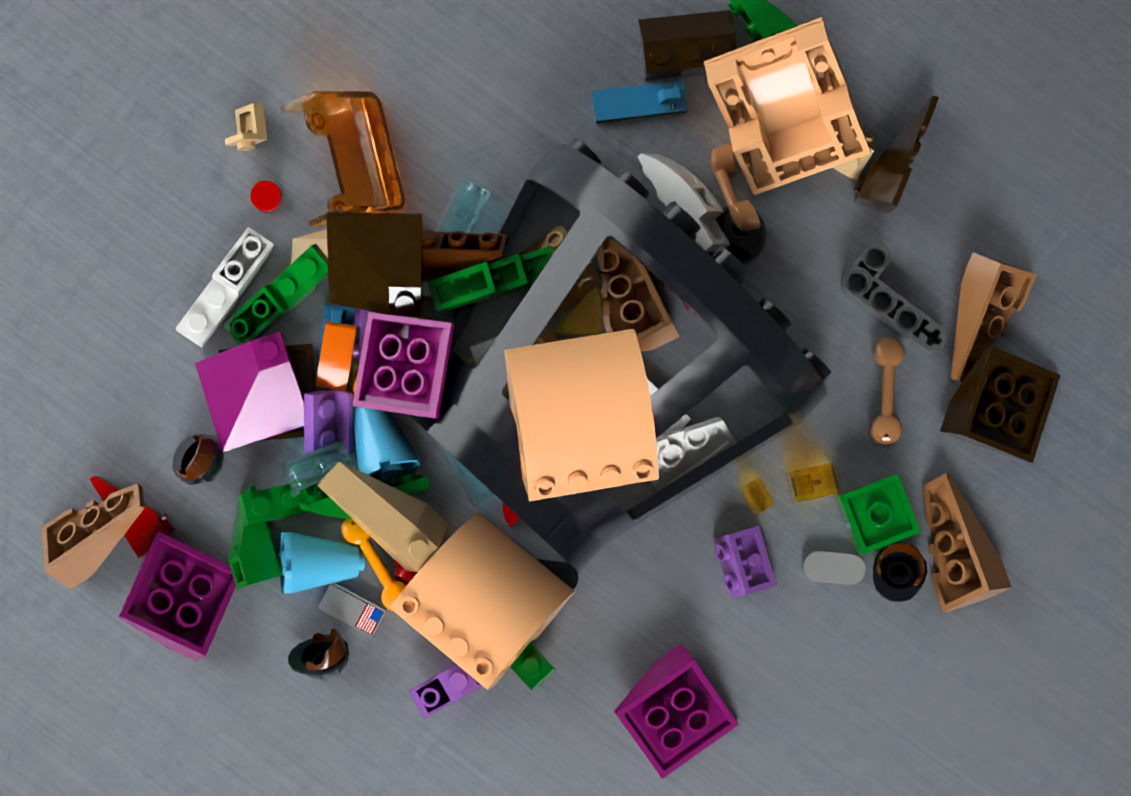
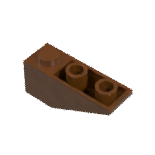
[423,230,507,280]

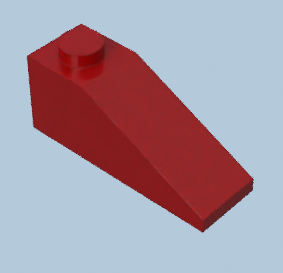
[89,475,175,558]

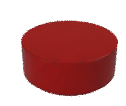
[250,180,282,213]

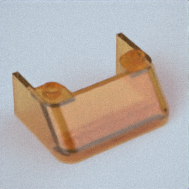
[280,91,405,227]

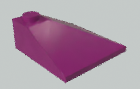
[352,312,454,419]
[195,332,304,452]
[118,531,236,661]
[614,643,739,779]

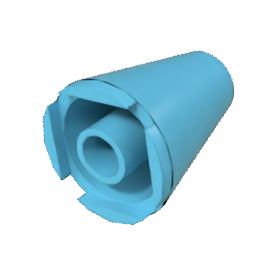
[353,406,420,484]
[279,531,365,594]

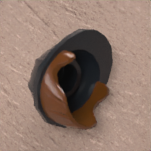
[172,434,224,485]
[873,542,928,603]
[288,628,350,681]

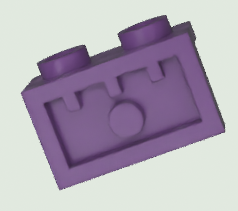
[304,389,353,457]
[714,526,777,598]

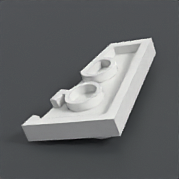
[650,416,737,492]

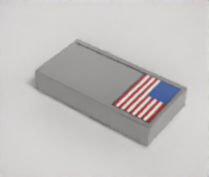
[317,583,387,638]

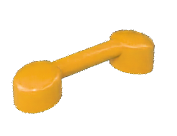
[341,518,407,612]

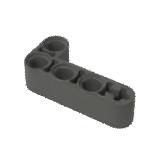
[841,243,947,354]

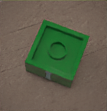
[835,473,921,555]

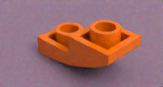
[315,321,357,391]

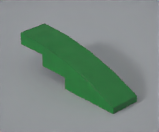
[428,246,554,312]

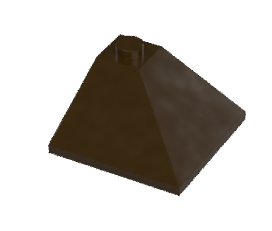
[326,212,423,316]
[940,345,1061,463]

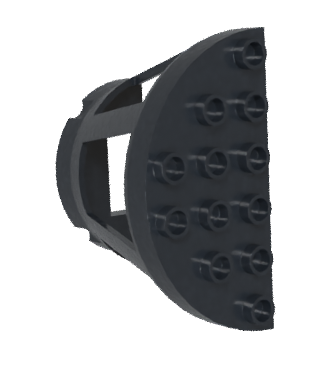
[410,137,831,572]

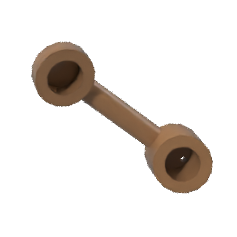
[711,143,760,232]
[869,337,905,447]

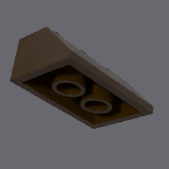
[638,10,737,81]

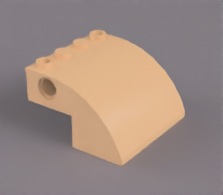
[704,17,871,195]
[504,329,659,501]
[389,513,575,690]

